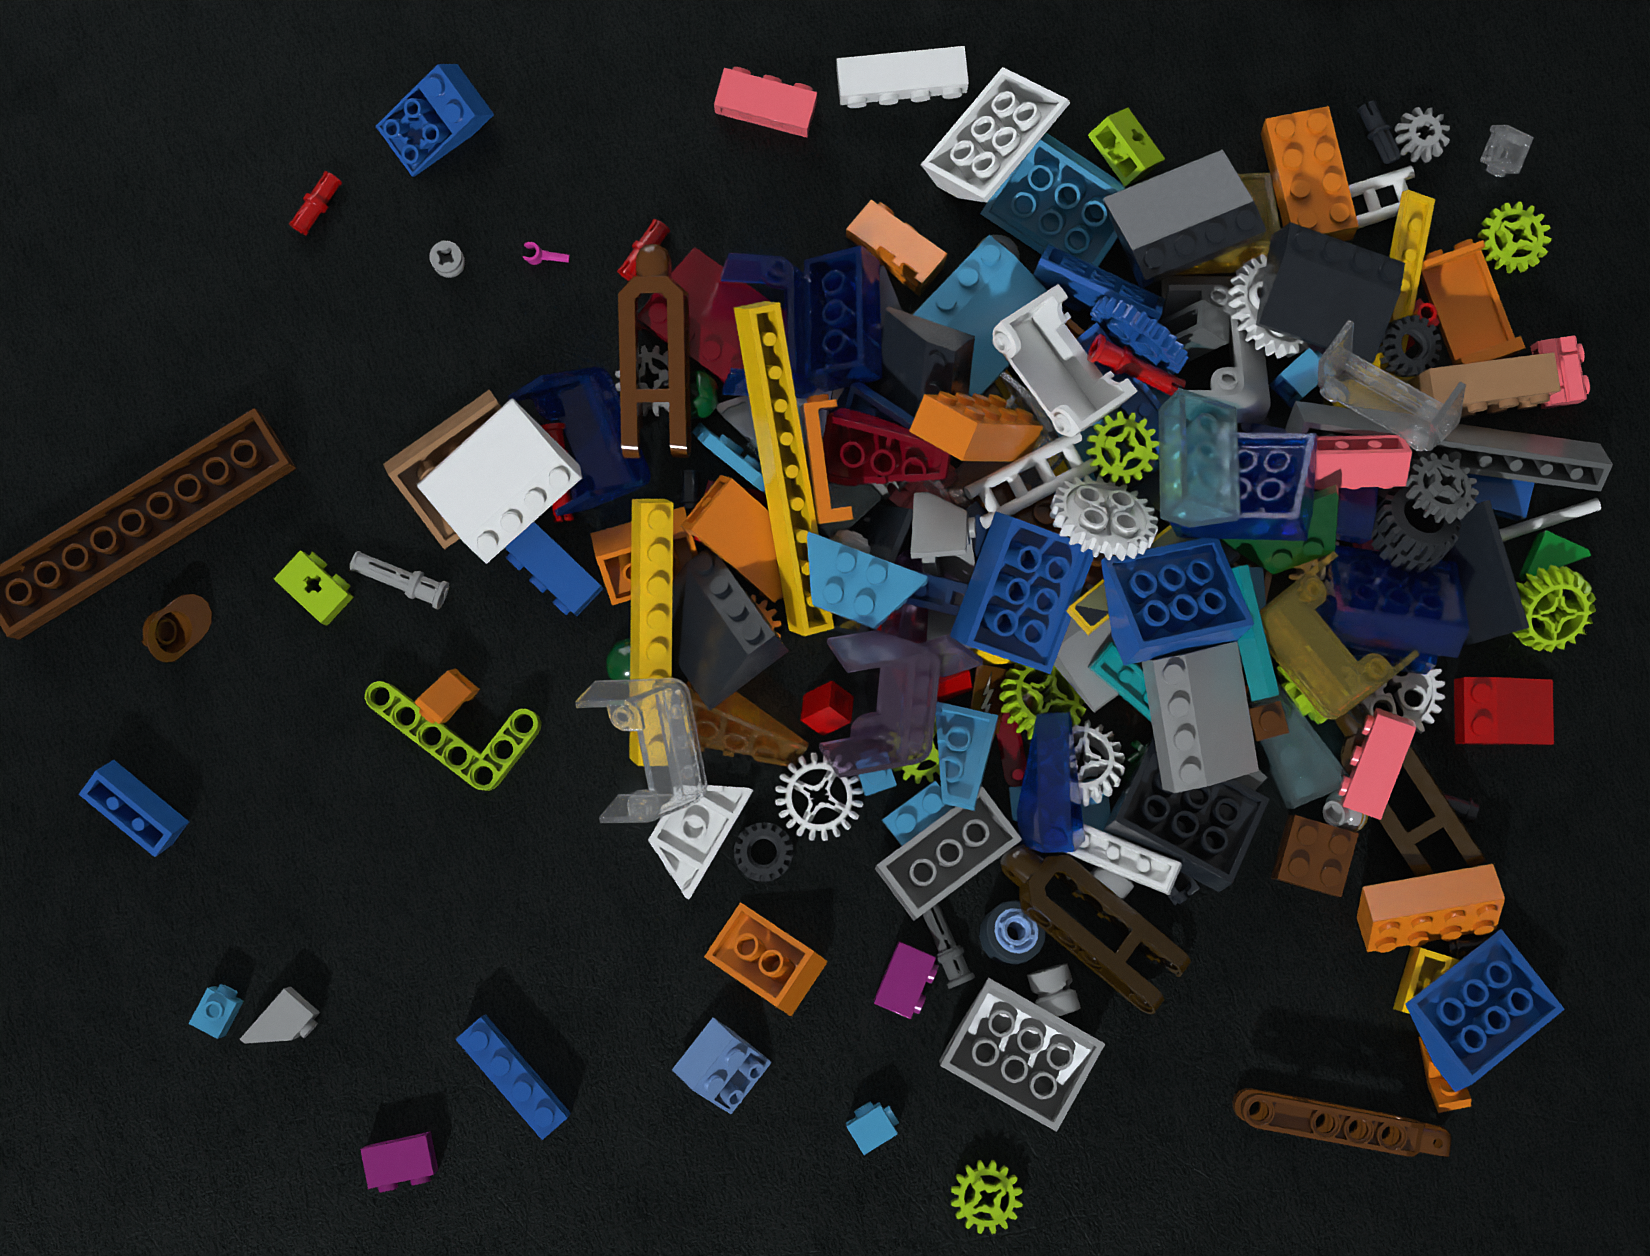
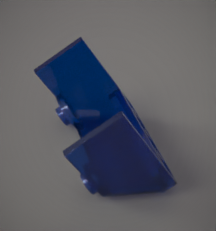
[720,253,821,399]
[508,367,651,516]

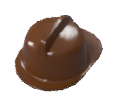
[141,594,212,662]

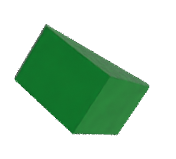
[1519,530,1591,581]

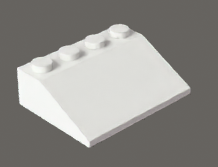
[921,67,1070,203]
[417,398,582,564]

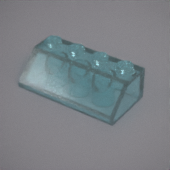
[1158,388,1241,528]

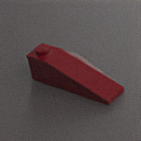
[823,408,951,486]

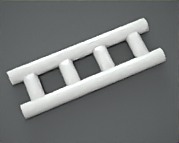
[1349,166,1415,229]
[964,433,1098,529]

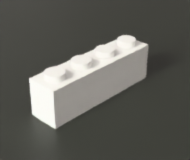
[836,46,969,108]

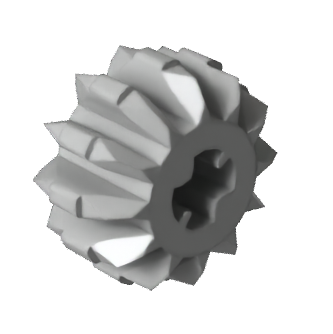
[1394,107,1450,162]

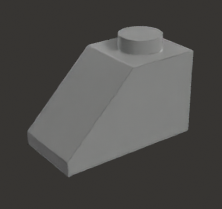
[240,987,320,1043]

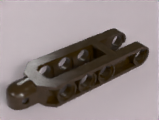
[1334,698,1487,877]
[1001,845,1191,1014]

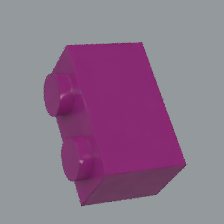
[873,941,939,1019]
[360,1131,438,1192]

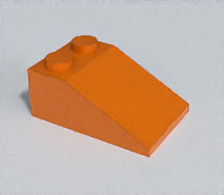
[704,902,828,1016]

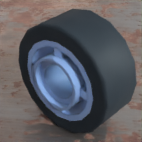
[979,900,1046,967]

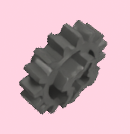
[1406,453,1479,524]

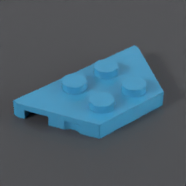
[692,422,766,494]
[807,532,929,630]

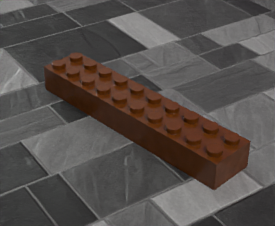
[0,408,296,640]

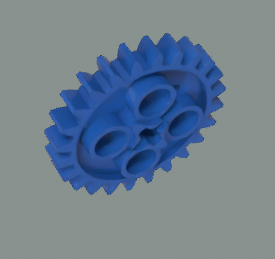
[1090,296,1189,375]

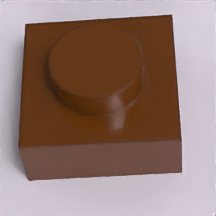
[1249,701,1290,742]

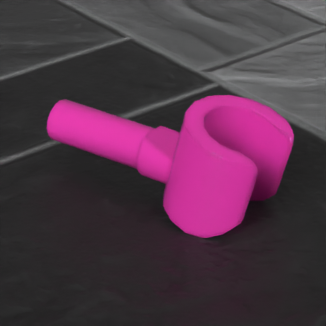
[523,242,569,265]

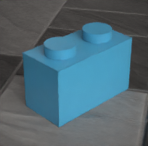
[1269,348,1331,408]
[882,781,955,846]

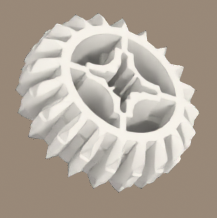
[1036,719,1125,807]
[775,753,863,841]

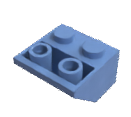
[672,1018,772,1114]

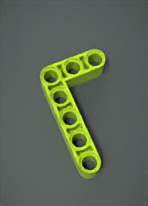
[365,681,541,791]

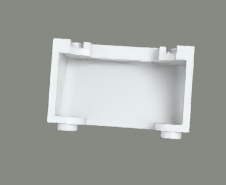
[993,284,1137,437]

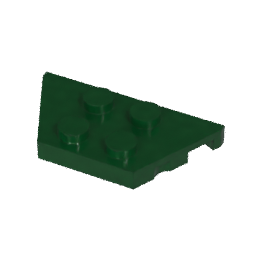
[1217,485,1339,575]

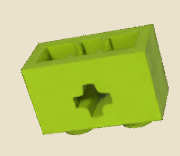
[1088,108,1165,187]
[274,550,354,625]

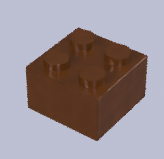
[1271,815,1359,897]

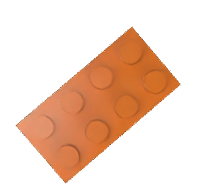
[1261,106,1359,241]
[909,391,1043,462]
[1357,864,1505,953]

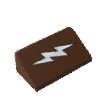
[969,664,1008,734]

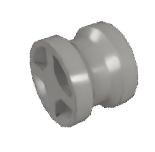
[430,241,465,278]

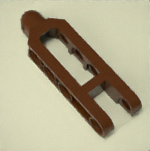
[618,244,692,458]
[1232,1088,1452,1157]

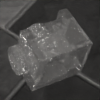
[1480,125,1534,177]

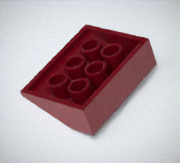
[638,247,799,397]

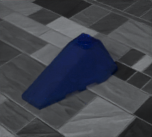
[1016,712,1085,853]

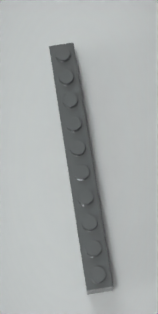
[1285,401,1613,492]

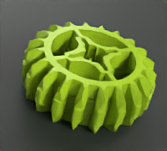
[1513,565,1596,653]
[999,663,1086,742]

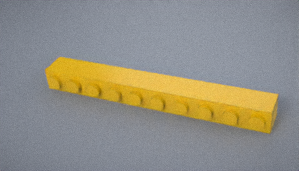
[734,301,834,636]

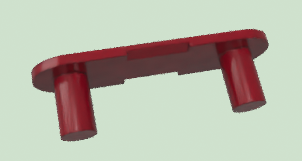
[996,712,1029,787]

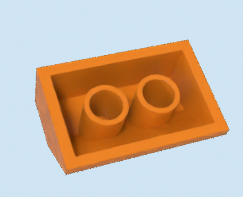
[591,507,698,605]

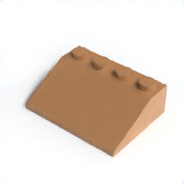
[383,390,502,549]

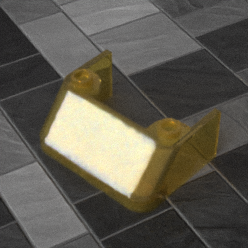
[1260,551,1420,719]

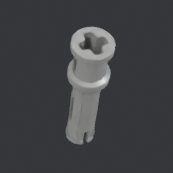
[350,551,449,609]

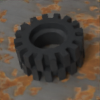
[1377,315,1442,377]
[734,822,793,882]

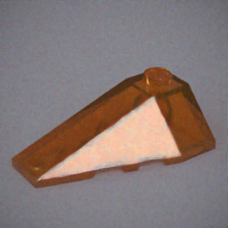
[671,681,808,766]

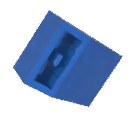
[376,64,494,177]

